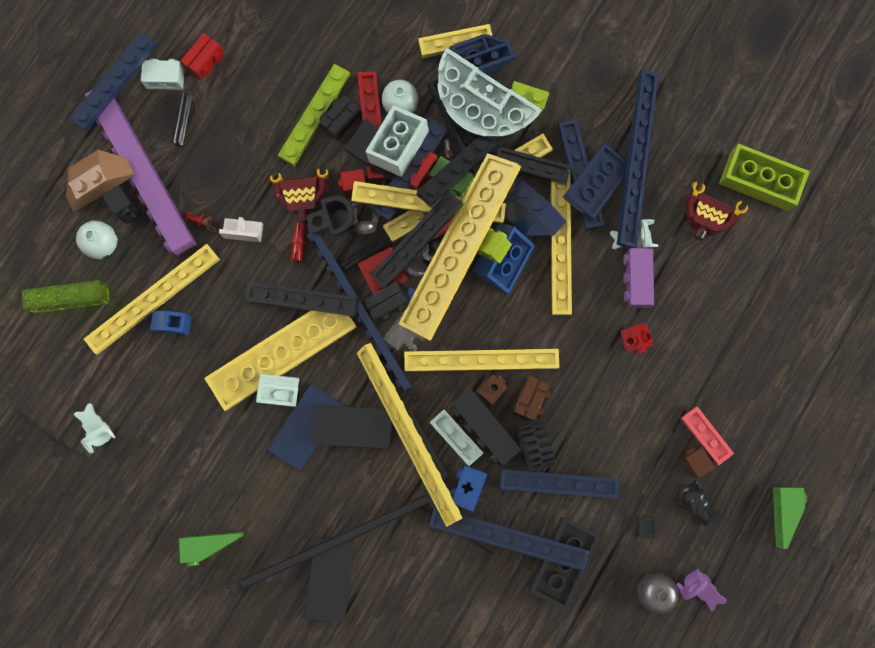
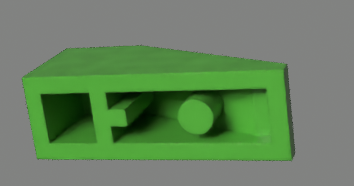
[773,487,807,549]
[179,532,244,566]

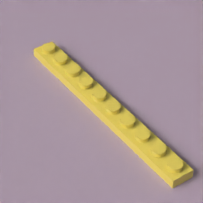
[383,134,553,243]
[357,343,462,527]

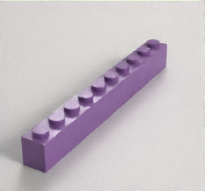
[85,90,197,256]

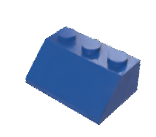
[472,223,535,294]

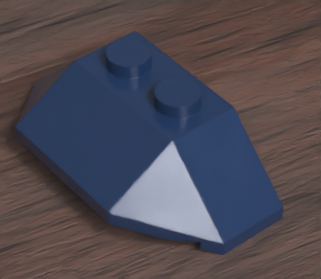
[449,34,516,76]
[503,177,567,236]

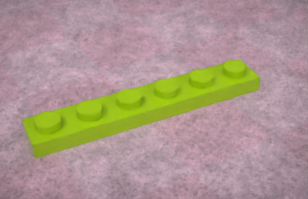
[278,64,351,166]

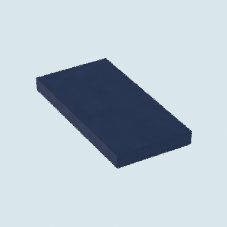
[562,143,627,221]
[268,385,344,471]

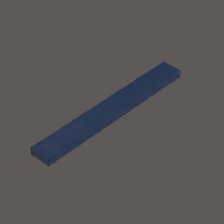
[429,507,589,571]

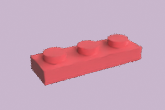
[680,406,734,465]

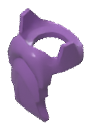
[676,569,727,611]

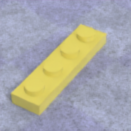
[418,24,492,58]

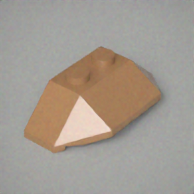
[66,150,135,212]

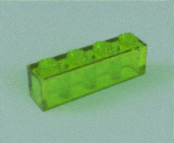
[22,280,109,313]

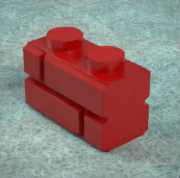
[180,33,224,80]

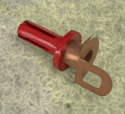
[185,213,217,233]

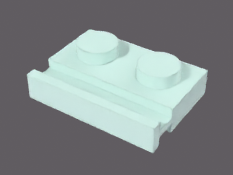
[256,373,299,407]

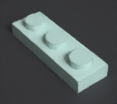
[430,410,483,466]

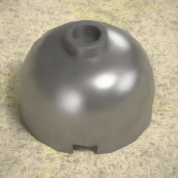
[637,573,679,614]

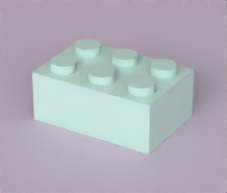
[365,105,429,177]

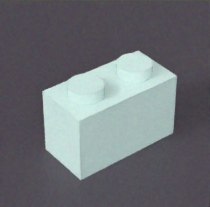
[141,59,184,90]

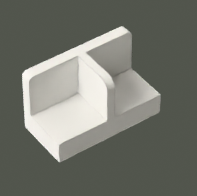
[219,217,263,242]

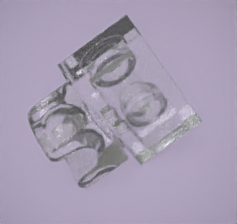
[383,311,426,352]

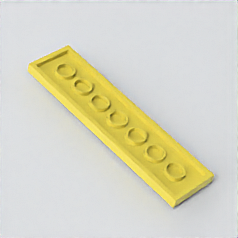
[205,311,357,411]

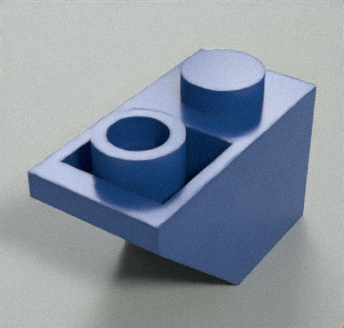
[150,311,192,336]

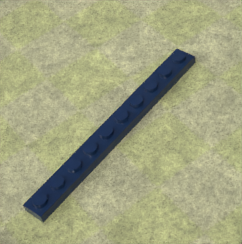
[616,69,659,249]
[307,224,412,392]

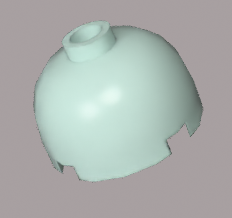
[382,80,418,113]
[76,220,118,259]

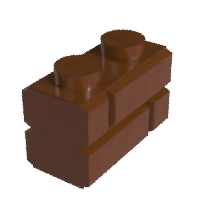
[512,376,551,421]

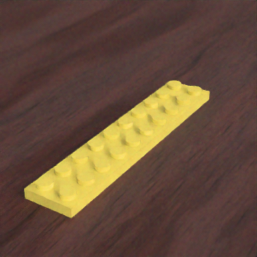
[399,153,521,341]

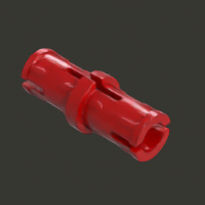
[290,223,307,262]

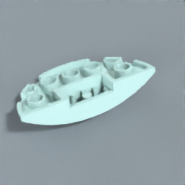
[437,48,542,137]

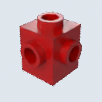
[621,324,653,355]

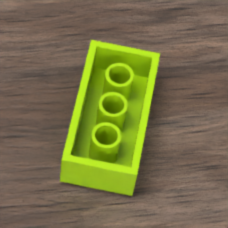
[719,144,810,211]

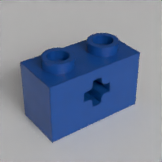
[450,465,487,512]

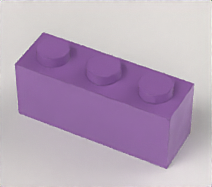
[623,248,654,308]

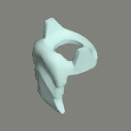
[610,219,658,249]
[74,403,116,454]

